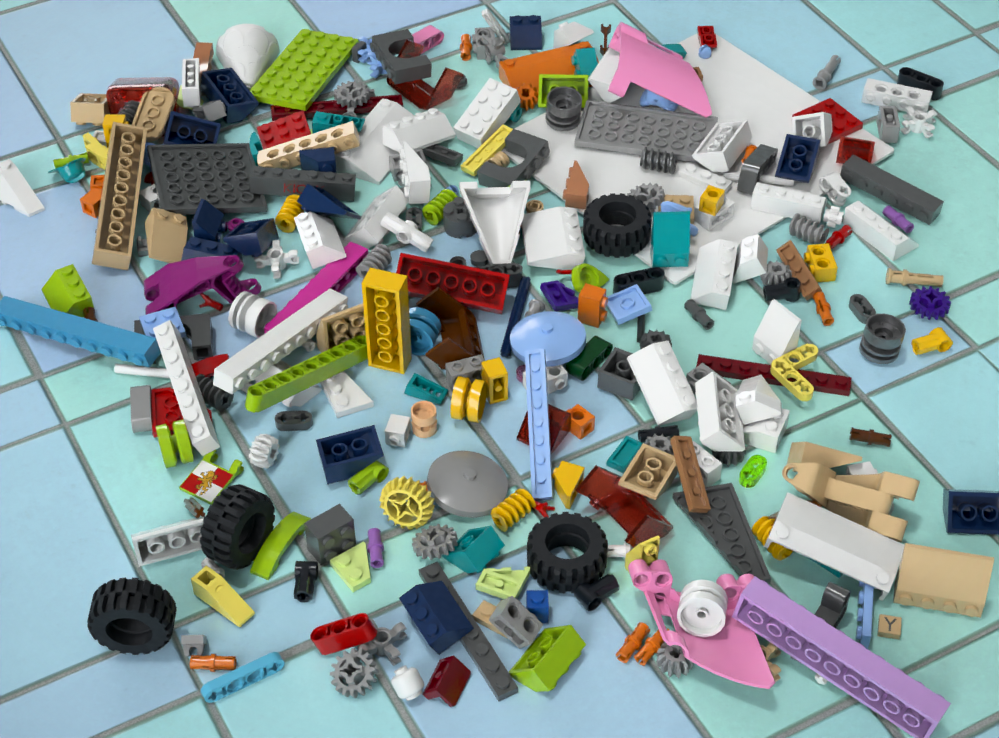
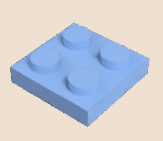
[607,284,652,325]
[139,307,186,338]

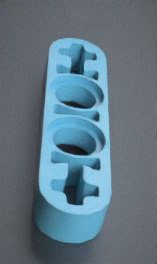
[200,652,285,703]

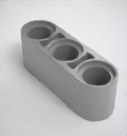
[130,385,152,433]

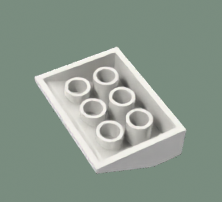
[521,206,585,270]

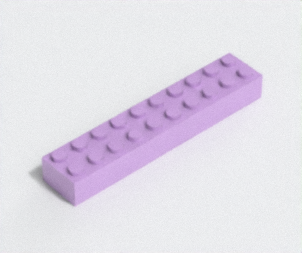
[732,576,951,738]

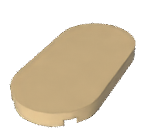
[132,87,175,142]

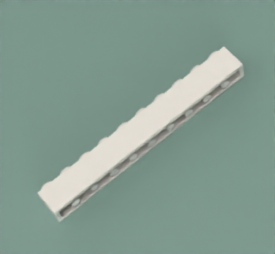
[213,289,348,394]

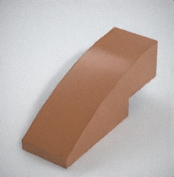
[193,42,214,74]

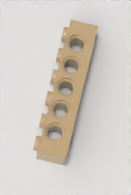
[257,121,360,169]

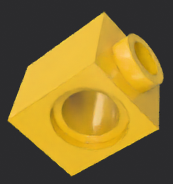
[699,185,725,216]

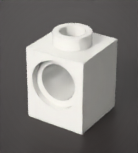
[385,414,411,448]

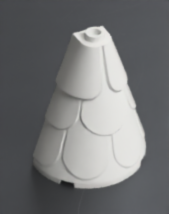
[216,24,279,90]
[459,181,531,265]

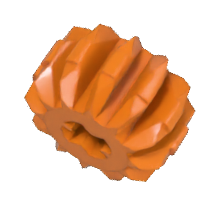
[516,83,539,111]

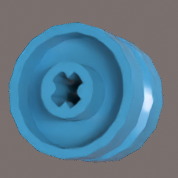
[409,307,442,356]

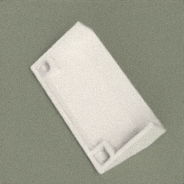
[335,98,413,185]
[764,492,904,601]

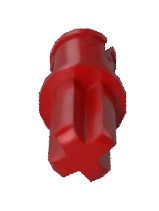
[825,225,852,249]

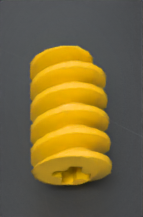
[275,194,304,233]
[491,488,536,532]
[751,516,793,561]

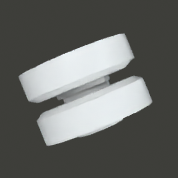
[677,579,728,637]

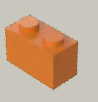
[578,283,608,328]

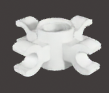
[900,106,937,138]
[254,240,299,279]

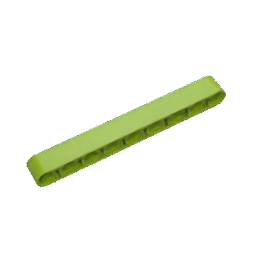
[245,335,368,412]

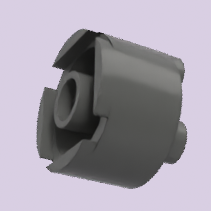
[443,197,477,238]

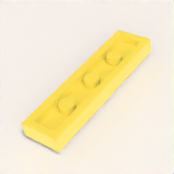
[461,124,513,177]

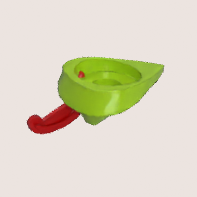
[556,263,609,293]

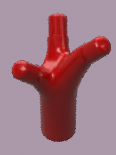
[199,293,223,311]
[531,501,555,518]

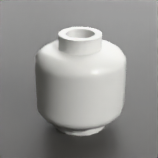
[391,665,424,701]

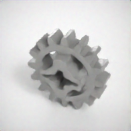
[334,81,370,108]
[627,183,665,210]
[412,524,458,560]
[330,648,379,698]

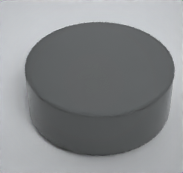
[470,250,488,267]

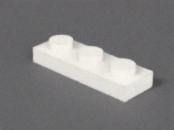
[679,162,733,194]

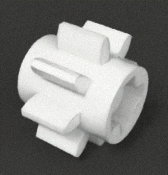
[823,206,844,228]

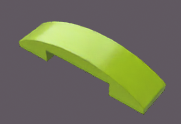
[250,511,311,580]

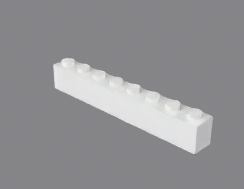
[153,320,220,456]

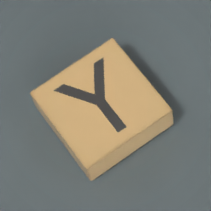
[877,614,902,639]

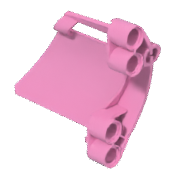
[608,22,712,118]
[628,559,775,689]

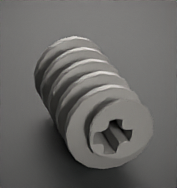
[789,213,829,244]
[356,244,392,278]

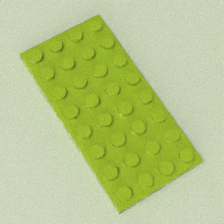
[250,29,359,111]

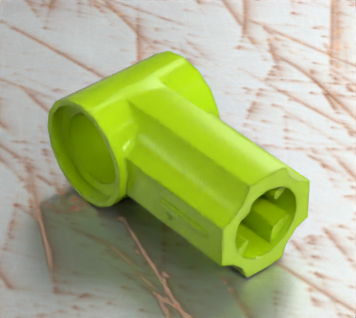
[348,460,389,495]

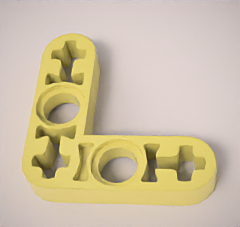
[770,343,818,401]

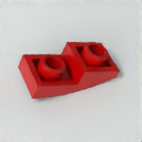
[697,26,717,48]
[191,354,229,377]

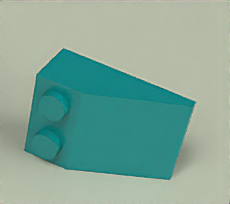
[650,211,690,268]

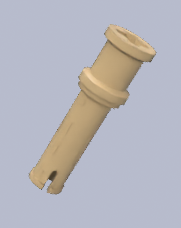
[886,268,943,287]

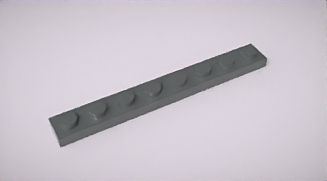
[418,562,518,702]

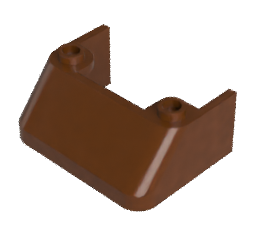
[416,287,485,370]

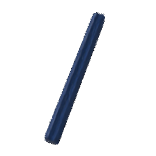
[500,276,531,358]

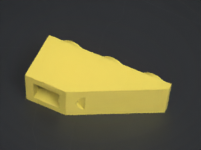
[625,535,660,574]
[191,565,255,627]

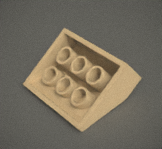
[316,303,366,353]
[893,543,994,618]

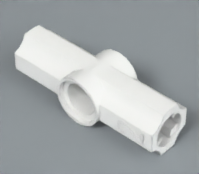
[380,211,434,253]

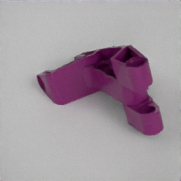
[144,255,262,315]

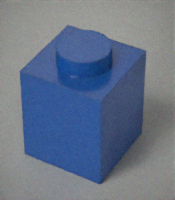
[526,590,549,623]

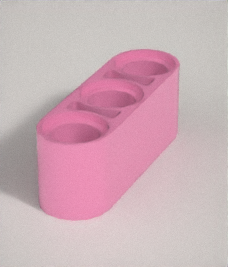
[406,25,444,57]

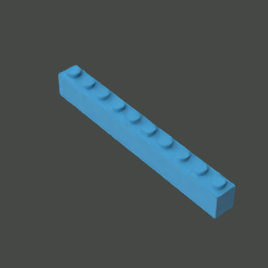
[0,296,161,368]

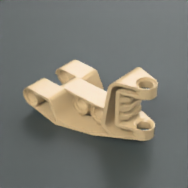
[782,463,920,542]

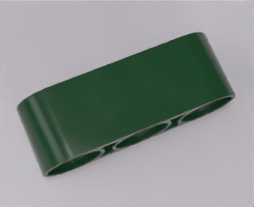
[565,336,613,381]

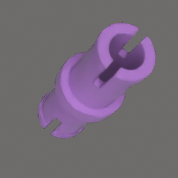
[882,206,914,233]
[367,528,384,568]

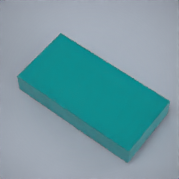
[606,436,643,474]

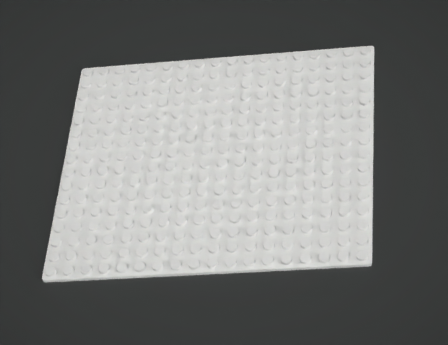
[501,33,894,285]

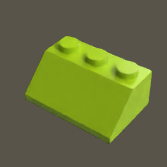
[538,74,589,108]
[41,264,94,318]
[509,625,586,692]

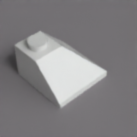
[553,21,594,49]

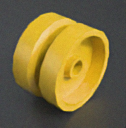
[450,376,487,423]

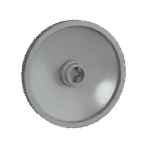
[427,451,508,518]

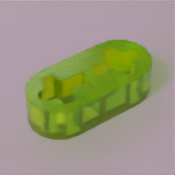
[739,455,767,488]

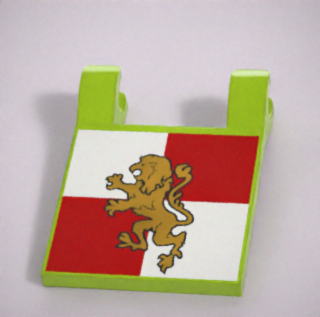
[179,450,244,505]

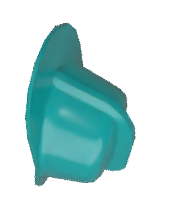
[48,157,86,183]

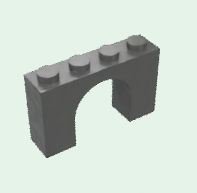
[370,29,432,84]
[477,129,550,188]
[134,313,213,364]

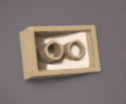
[70,93,113,126]
[145,207,188,263]
[787,442,862,473]
[618,443,678,500]

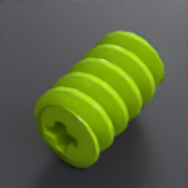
[422,189,458,225]

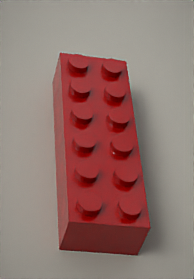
[396,253,510,315]

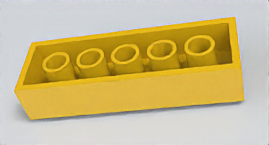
[362,268,412,374]

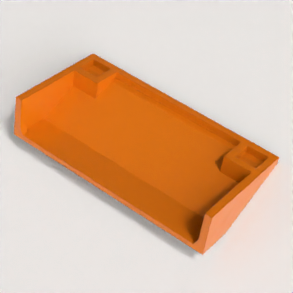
[499,41,599,92]

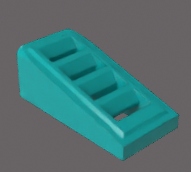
[404,373,449,405]

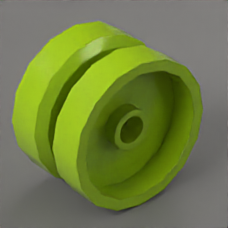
[155,419,194,468]

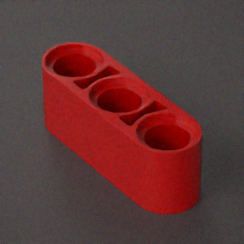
[310,613,377,655]

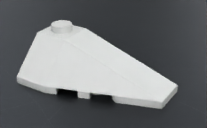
[0,159,45,217]
[736,375,782,425]

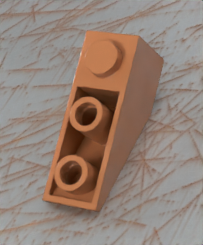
[563,160,589,209]

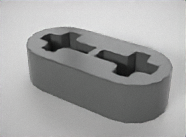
[406,207,422,232]
[849,294,876,324]
[275,411,313,431]

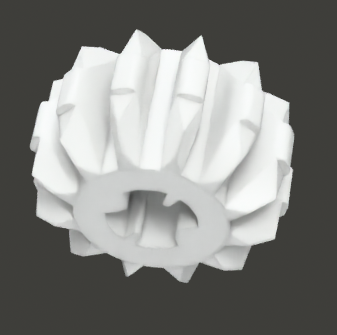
[249,434,280,469]

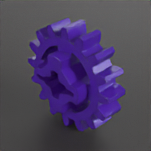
[909,286,951,320]

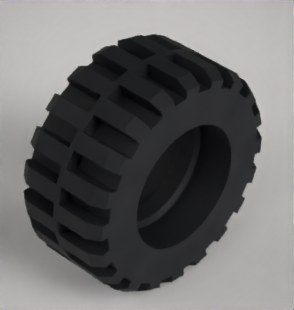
[583,193,652,258]
[200,484,275,570]
[527,512,608,593]
[87,577,177,655]

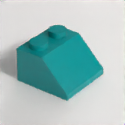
[442,526,505,573]

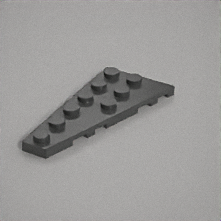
[673,483,771,584]

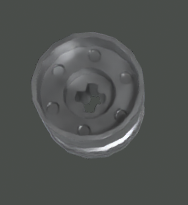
[545,86,582,131]
[859,314,906,364]

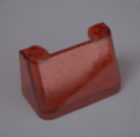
[106,77,179,115]

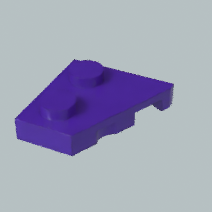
[540,280,578,312]

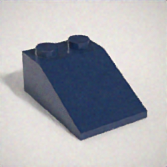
[775,134,821,183]
[297,184,362,220]
[316,425,384,485]

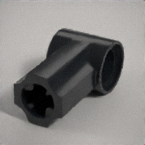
[763,277,801,302]
[294,561,318,602]
[574,574,619,611]

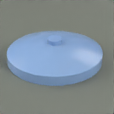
[510,311,586,367]

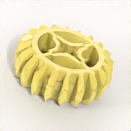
[379,476,435,530]

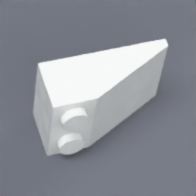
[752,299,802,365]
[742,408,790,453]

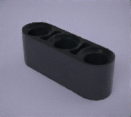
[897,67,944,100]
[613,267,665,294]

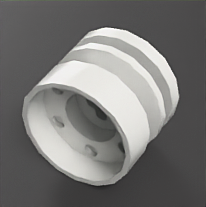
[228,291,277,338]

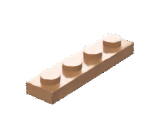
[776,240,822,301]
[670,436,711,513]

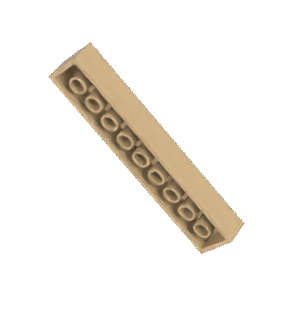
[92,122,147,270]

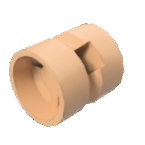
[411,401,437,438]

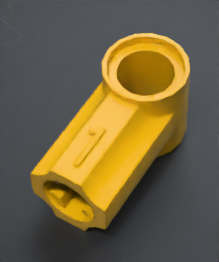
[911,327,953,355]

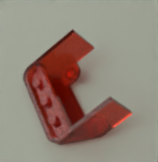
[387,39,464,110]
[575,465,674,548]

